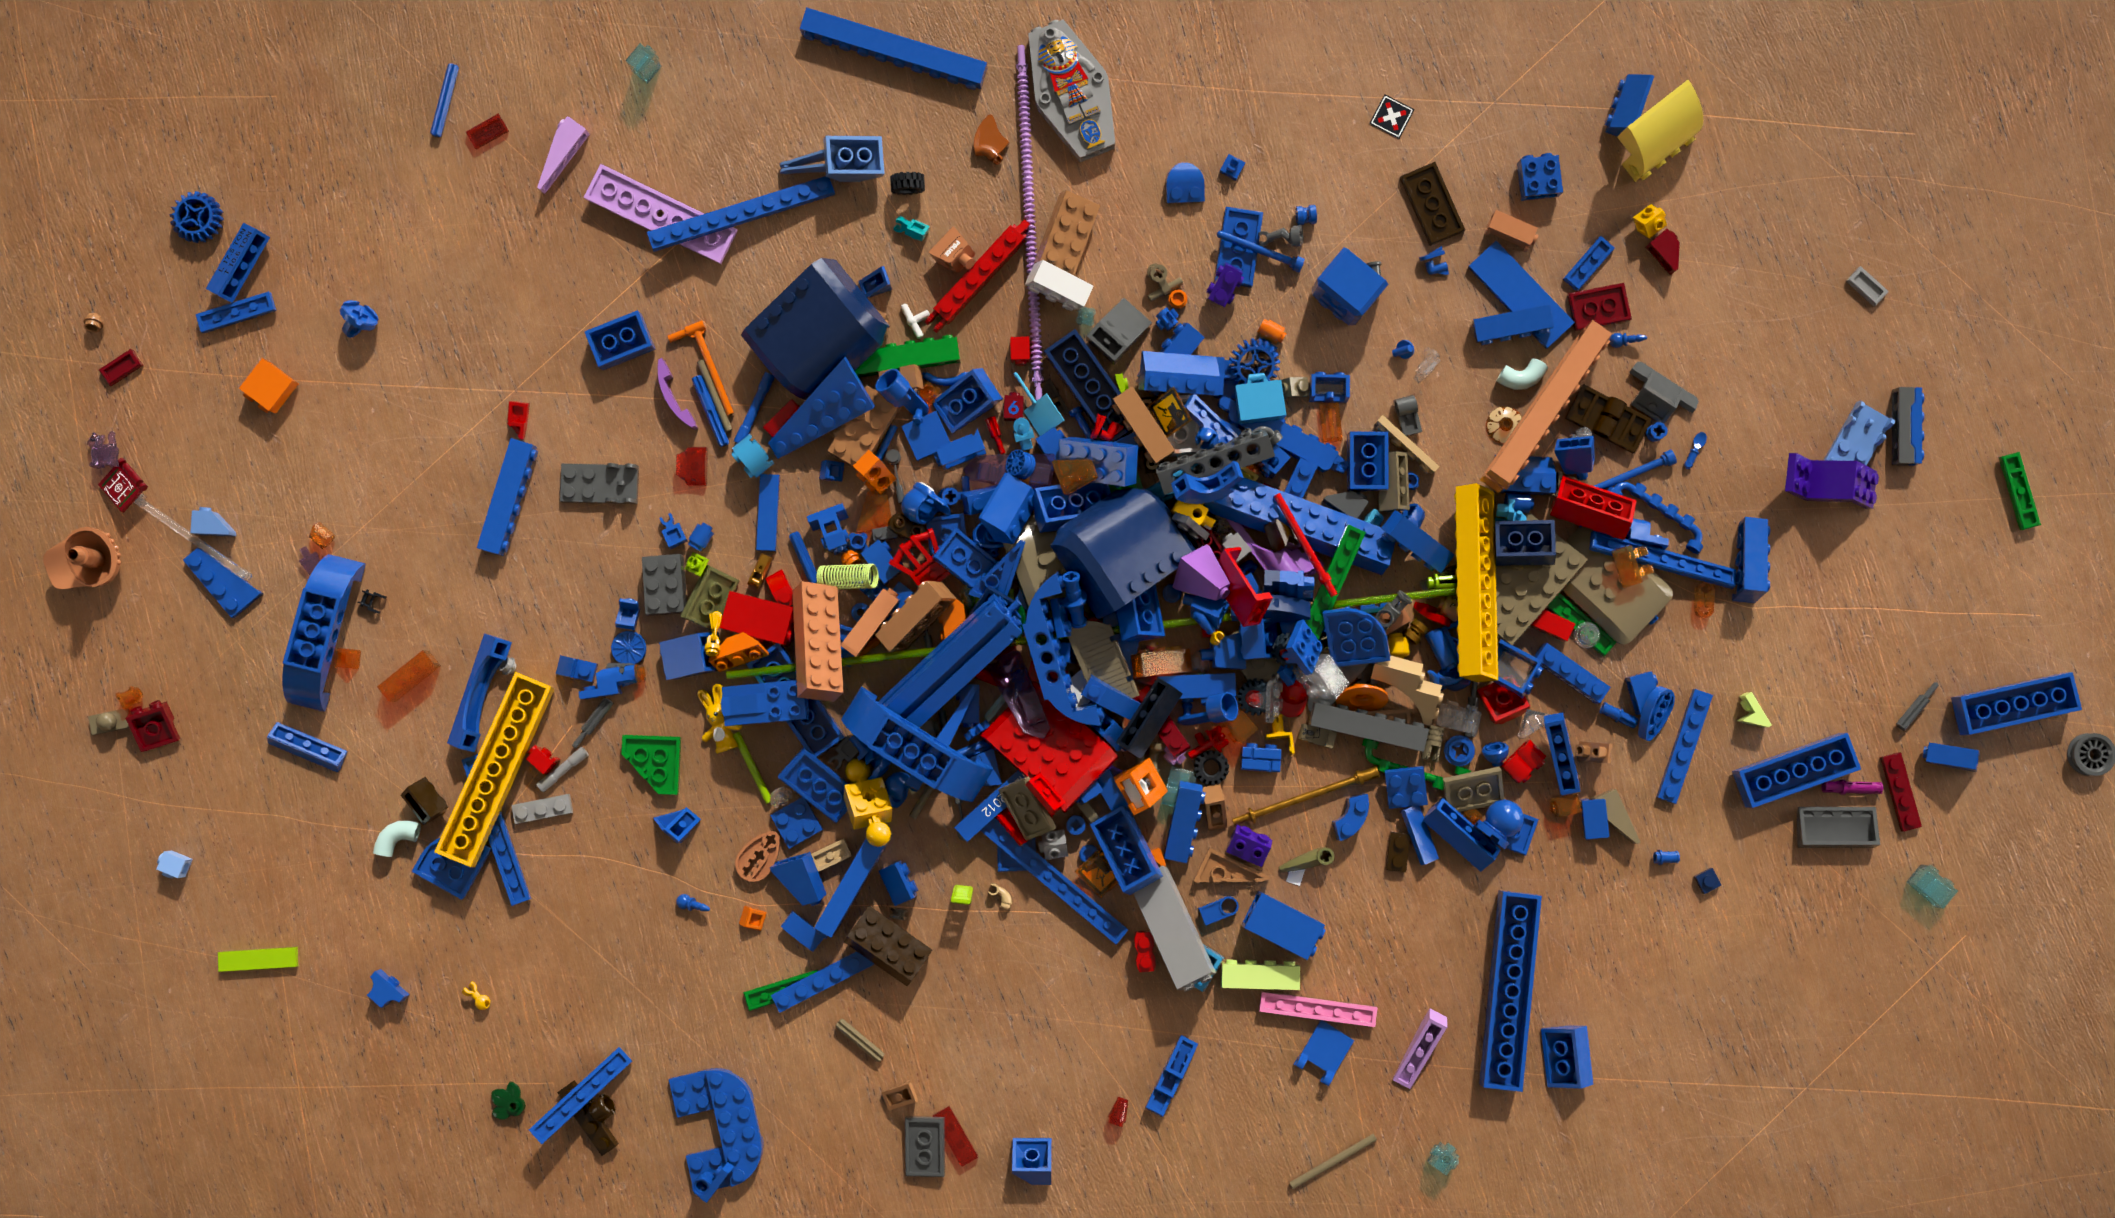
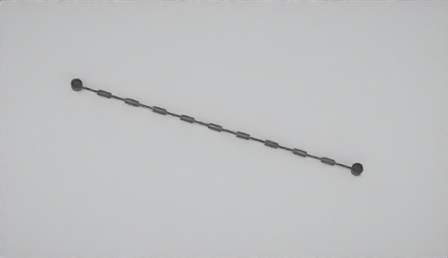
[885,449,966,841]

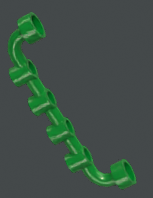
[1362,738,1471,790]

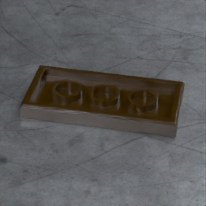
[1400,162,1465,246]

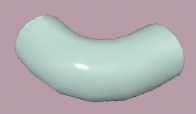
[1496,358,1548,390]
[373,821,421,857]

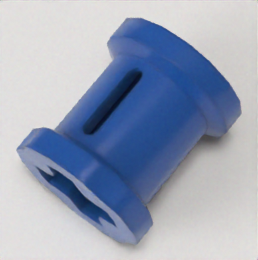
[1645,422,1668,442]

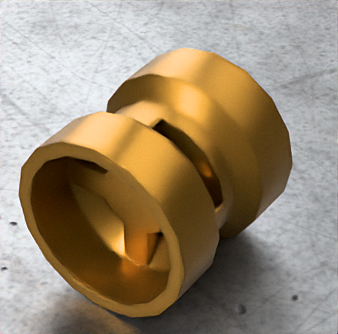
[1402,619,1429,645]

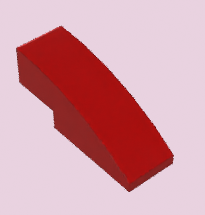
[1530,610,1575,642]

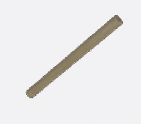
[1289,1134,1377,1189]

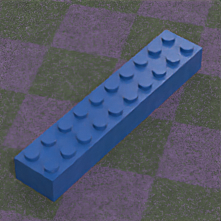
[1203,477,1396,575]
[1479,890,1542,1092]

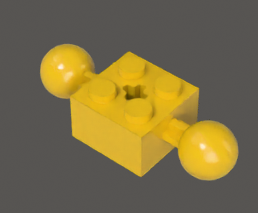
[844,759,892,847]

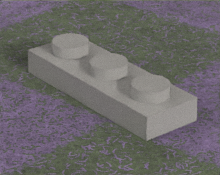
[511,794,573,824]

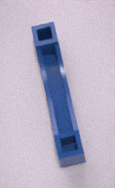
[447,633,512,752]

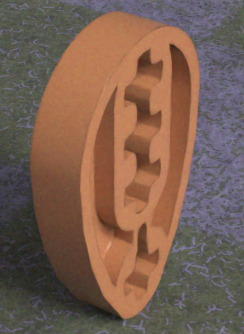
[735,831,781,882]

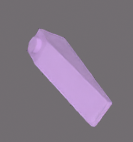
[537,116,590,194]
[1393,1009,1447,1089]

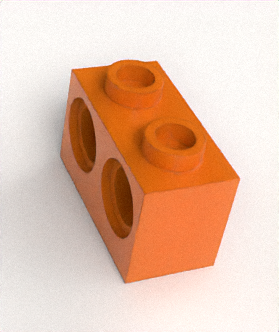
[853,450,897,495]

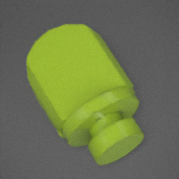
[1427,574,1457,591]

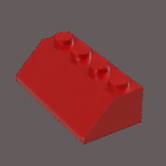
[1550,476,1637,540]

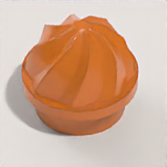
[841,550,861,570]

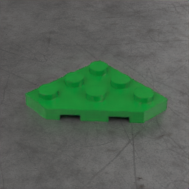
[621,735,681,795]

